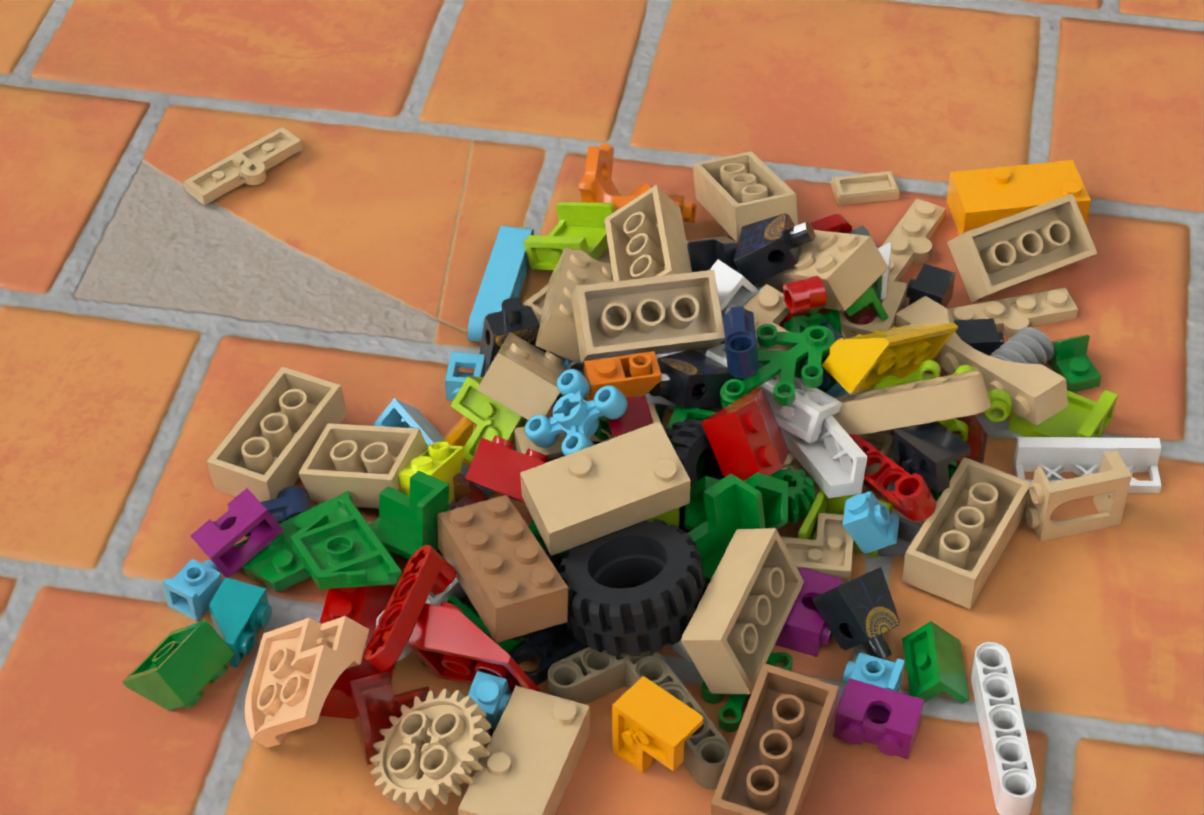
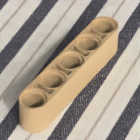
[832,371,991,435]

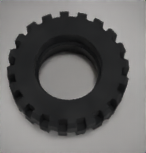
[557,519,707,657]

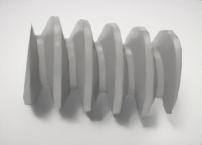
[990,327,1055,365]

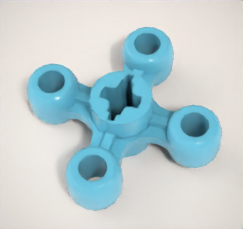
[525,369,628,456]

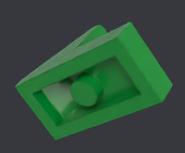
[1048,334,1101,393]

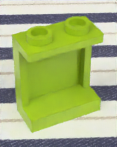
[523,202,615,270]
[1008,390,1118,438]

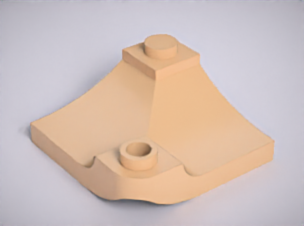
[245,616,369,748]

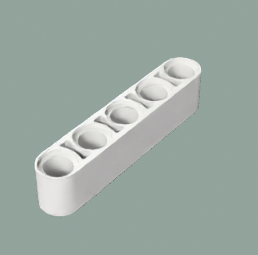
[971,642,1036,815]

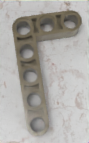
[548,647,731,789]

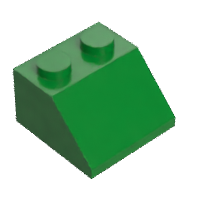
[122,620,235,711]

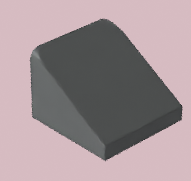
[878,517,922,556]

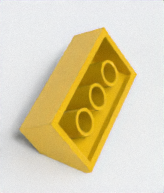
[822,322,958,395]

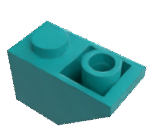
[209,577,272,668]

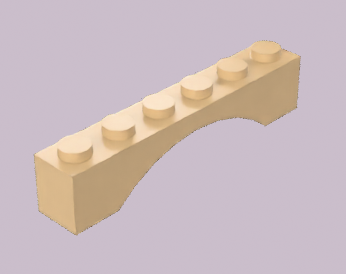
[895,296,1068,426]

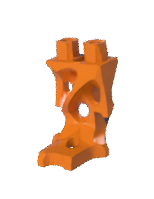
[578,143,697,223]

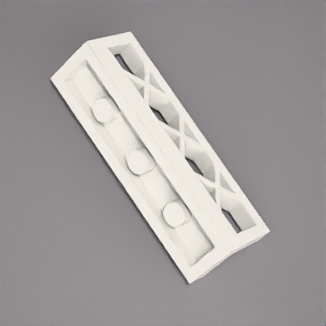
[706,344,842,443]
[779,404,867,498]
[1013,437,1162,493]

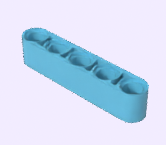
[468,225,534,343]

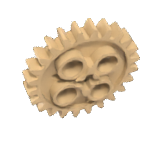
[370,689,492,812]

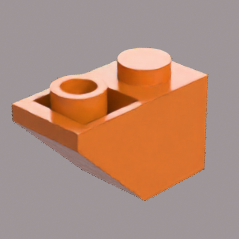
[584,351,662,401]

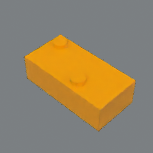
[946,160,1091,235]

